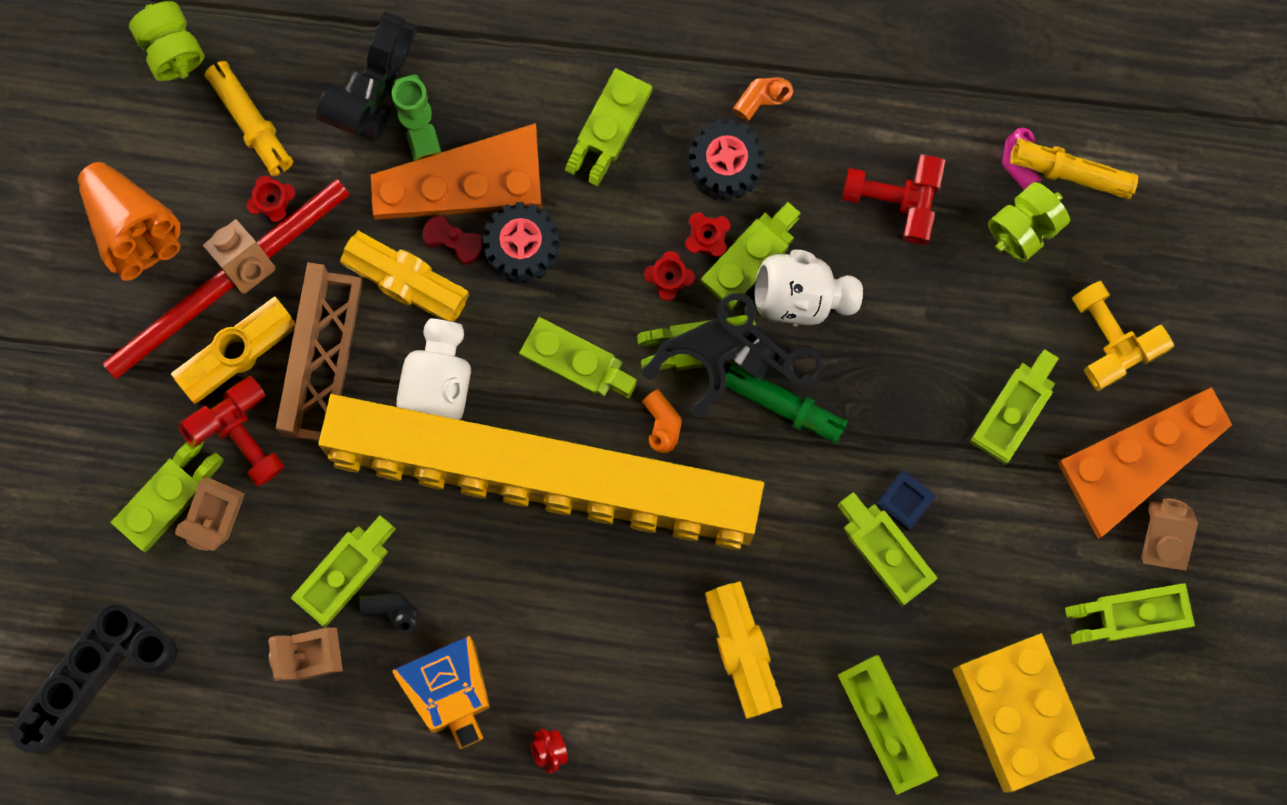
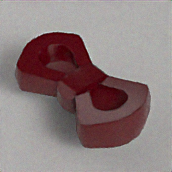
[423,215,483,266]

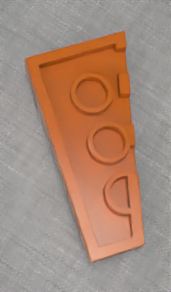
[371,123,542,220]
[1058,387,1232,539]

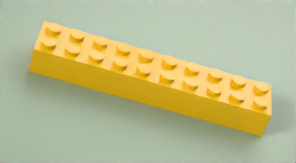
[318,394,764,550]

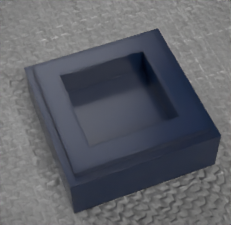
[875,470,936,531]

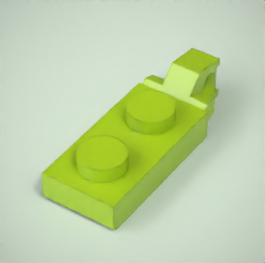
[700,202,801,310]
[519,317,637,399]
[970,349,1059,465]
[837,492,938,606]
[291,515,396,628]

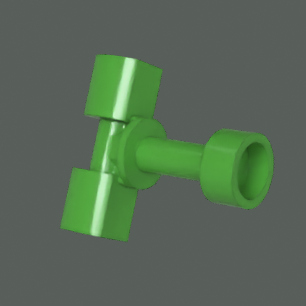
[391,74,442,161]

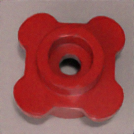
[247,175,296,223]
[685,213,730,257]
[644,251,695,301]
[531,728,568,774]

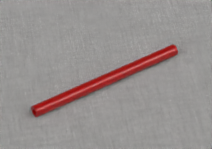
[102,179,350,379]

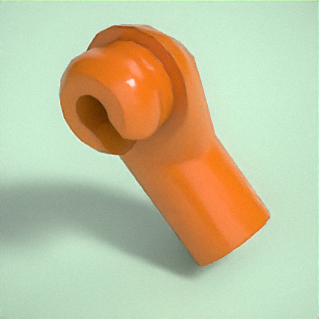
[732,77,793,122]
[642,389,682,453]

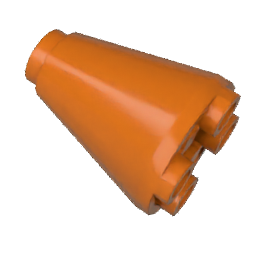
[78,162,181,281]

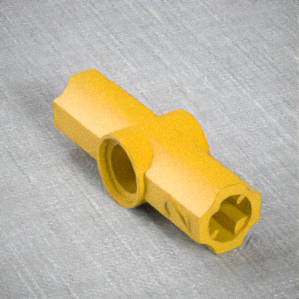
[340,231,469,322]
[171,296,296,404]
[705,581,783,719]

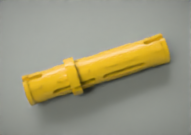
[204,61,293,176]
[1010,138,1138,200]

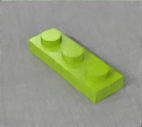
[838,655,938,795]

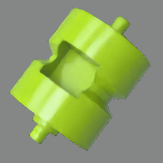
[129,1,204,81]
[988,182,1070,262]

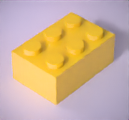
[952,633,1095,793]

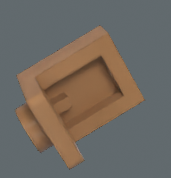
[203,219,275,294]
[175,476,245,551]
[1141,498,1198,571]
[269,628,343,681]

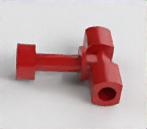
[842,155,946,245]
[178,376,285,487]

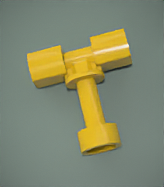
[1072,281,1174,392]

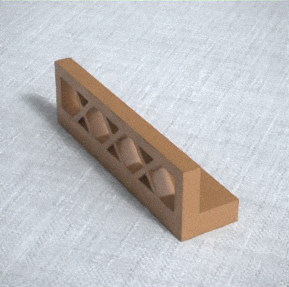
[276,262,363,442]

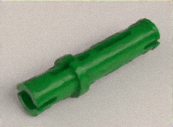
[725,362,848,445]

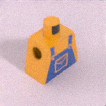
[392,636,490,749]

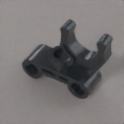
[316,11,418,141]
[642,292,825,418]

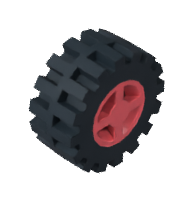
[689,120,765,201]
[483,202,559,283]

